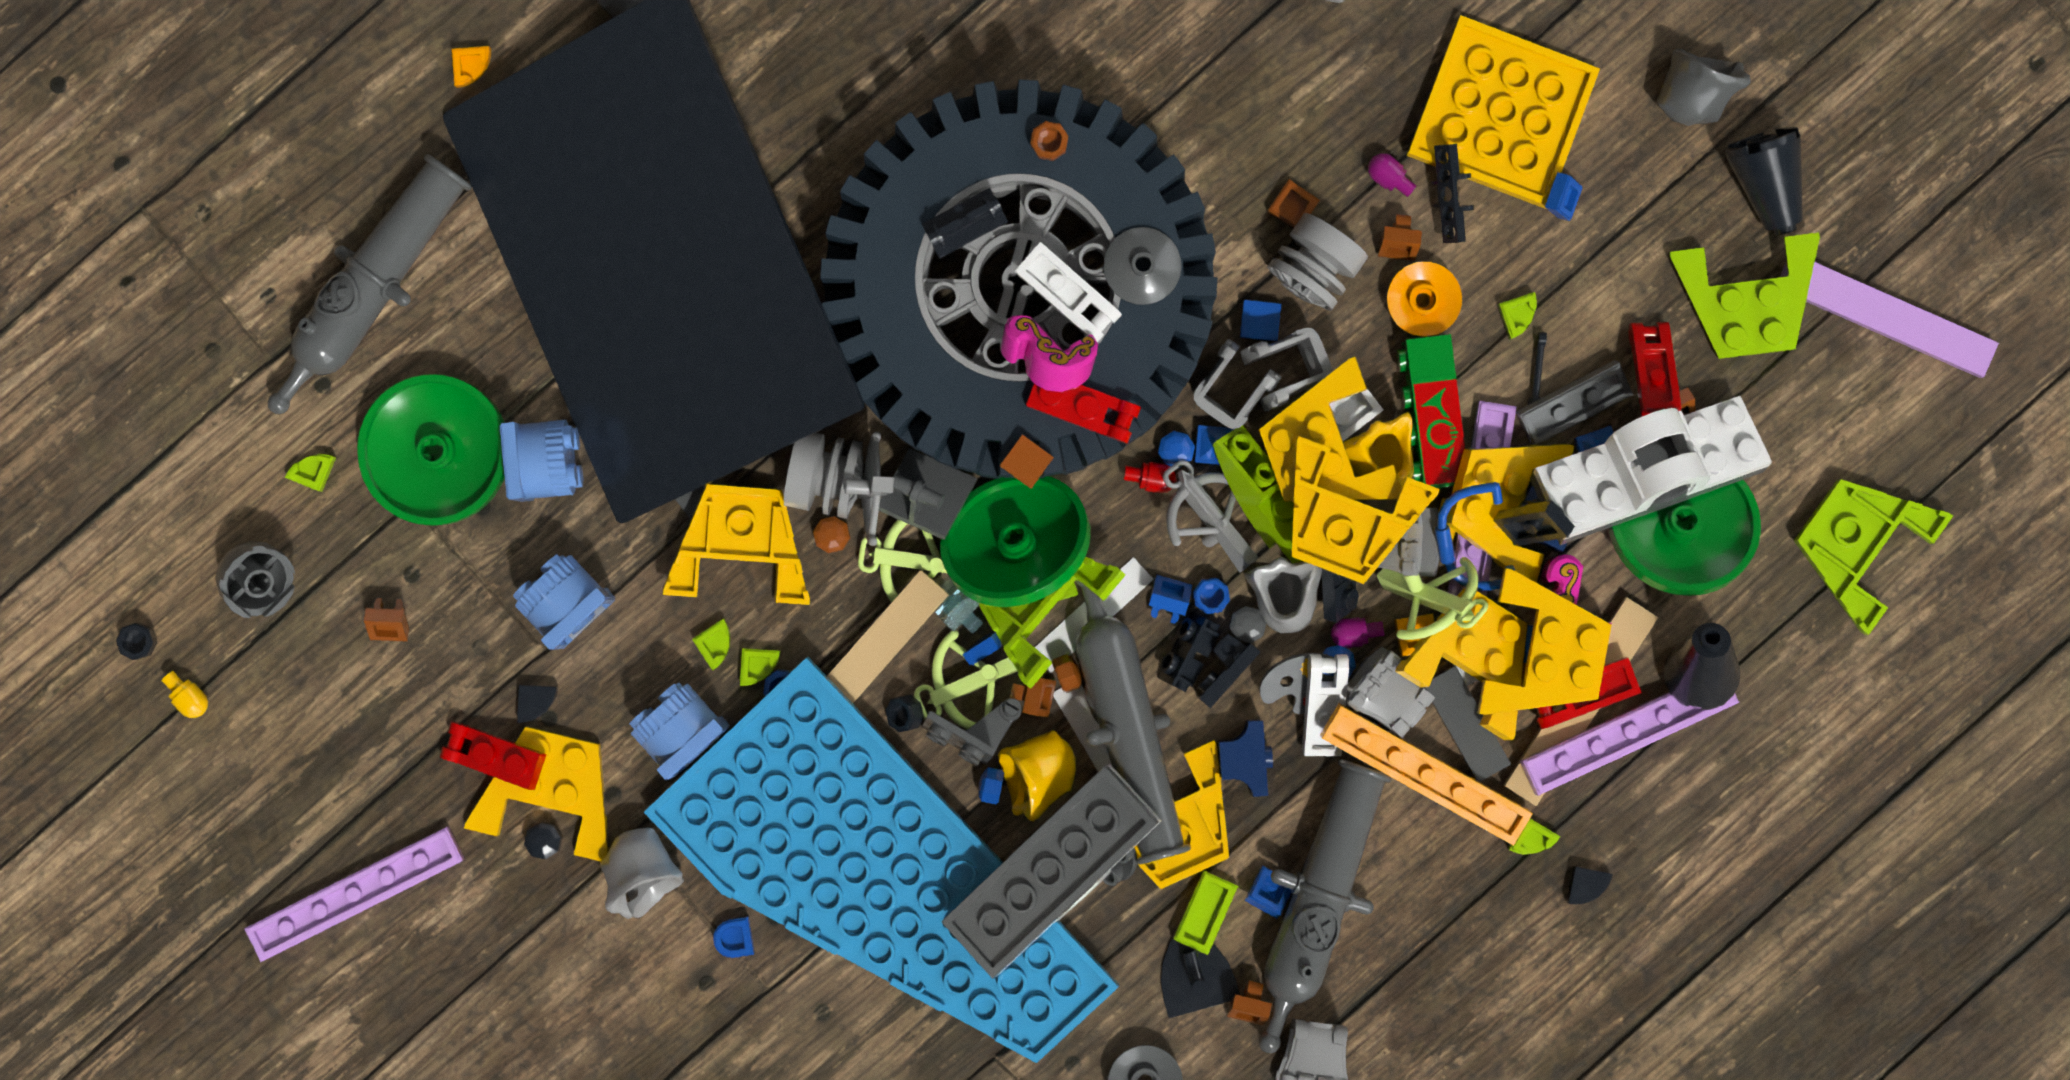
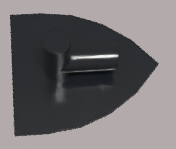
[1161,936,1240,1018]

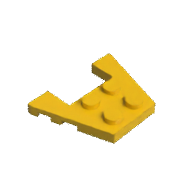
[1259,357,1402,502]
[1291,436,1440,584]
[1447,444,1574,583]
[662,484,810,605]
[1477,568,1612,715]
[1395,588,1527,740]
[464,727,609,862]
[1134,740,1229,889]

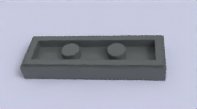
[1516,360,1633,445]
[1424,666,1511,782]

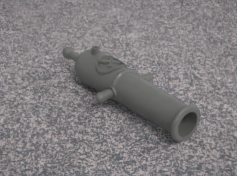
[267,154,472,415]
[1076,580,1191,865]
[1259,759,1392,1053]

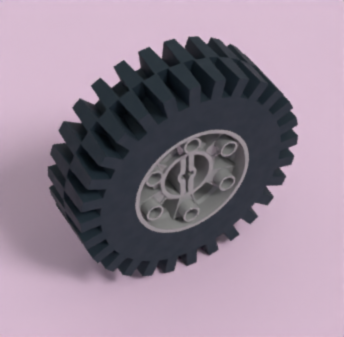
[820,80,1218,479]

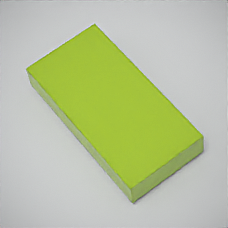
[1173,870,1238,955]

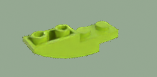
[1213,425,1302,564]

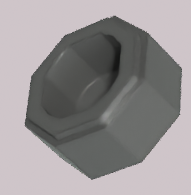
[1229,606,1266,643]

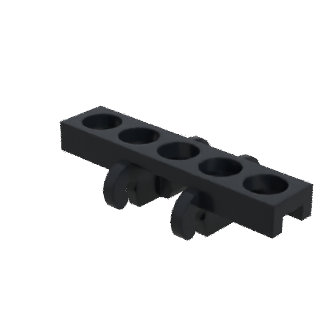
[1431,144,1474,243]

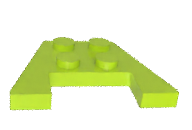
[1669,232,1820,359]
[1794,479,1953,635]
[977,557,1126,689]

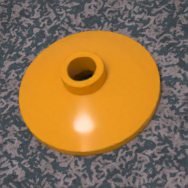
[1387,262,1462,337]

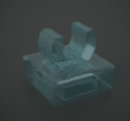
[935,589,983,634]

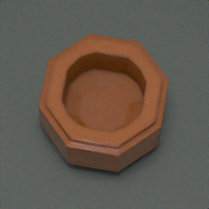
[1030,121,1069,161]
[813,516,851,553]
[1052,654,1082,693]

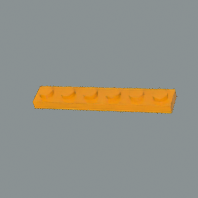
[1320,703,1533,846]

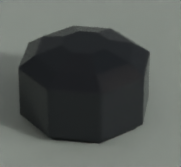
[116,623,157,660]
[886,694,924,733]
[524,821,563,859]

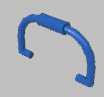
[1434,482,1515,590]

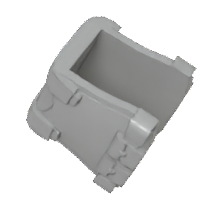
[1240,328,1332,412]
[1194,339,1282,429]
[1377,508,1440,577]
[1346,646,1435,738]
[1275,1018,1348,1080]

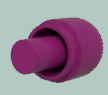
[1368,153,1417,197]
[1331,617,1384,648]

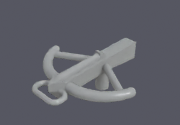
[844,432,894,546]
[1163,460,1258,573]

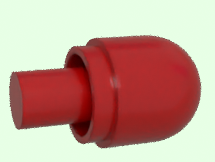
[1123,462,1176,493]

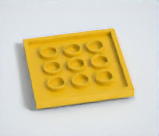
[1406,15,1600,209]

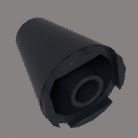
[1724,127,1803,235]
[1664,623,1740,710]

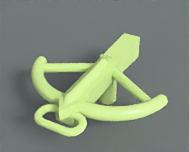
[858,520,947,602]
[1377,557,1488,640]
[914,630,1017,730]

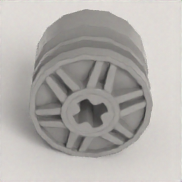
[1267,213,1368,311]
[784,433,864,519]

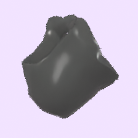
[1657,48,1751,126]

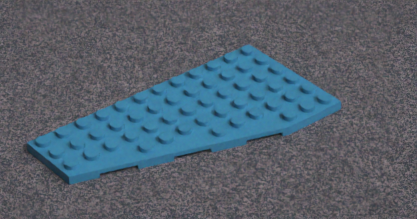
[644,657,1119,1063]

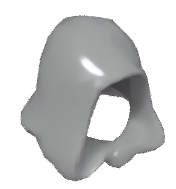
[1244,557,1322,633]
[600,828,684,919]

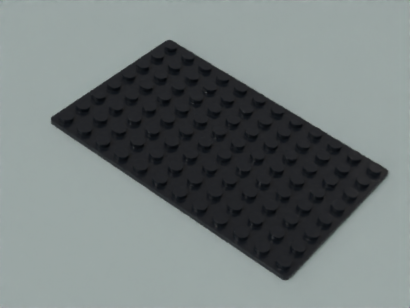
[443,0,864,524]

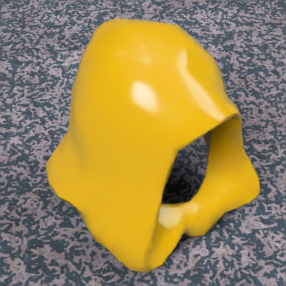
[1344,412,1414,486]
[998,731,1076,821]

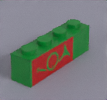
[1397,334,1465,488]

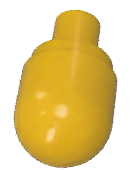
[161,671,208,718]

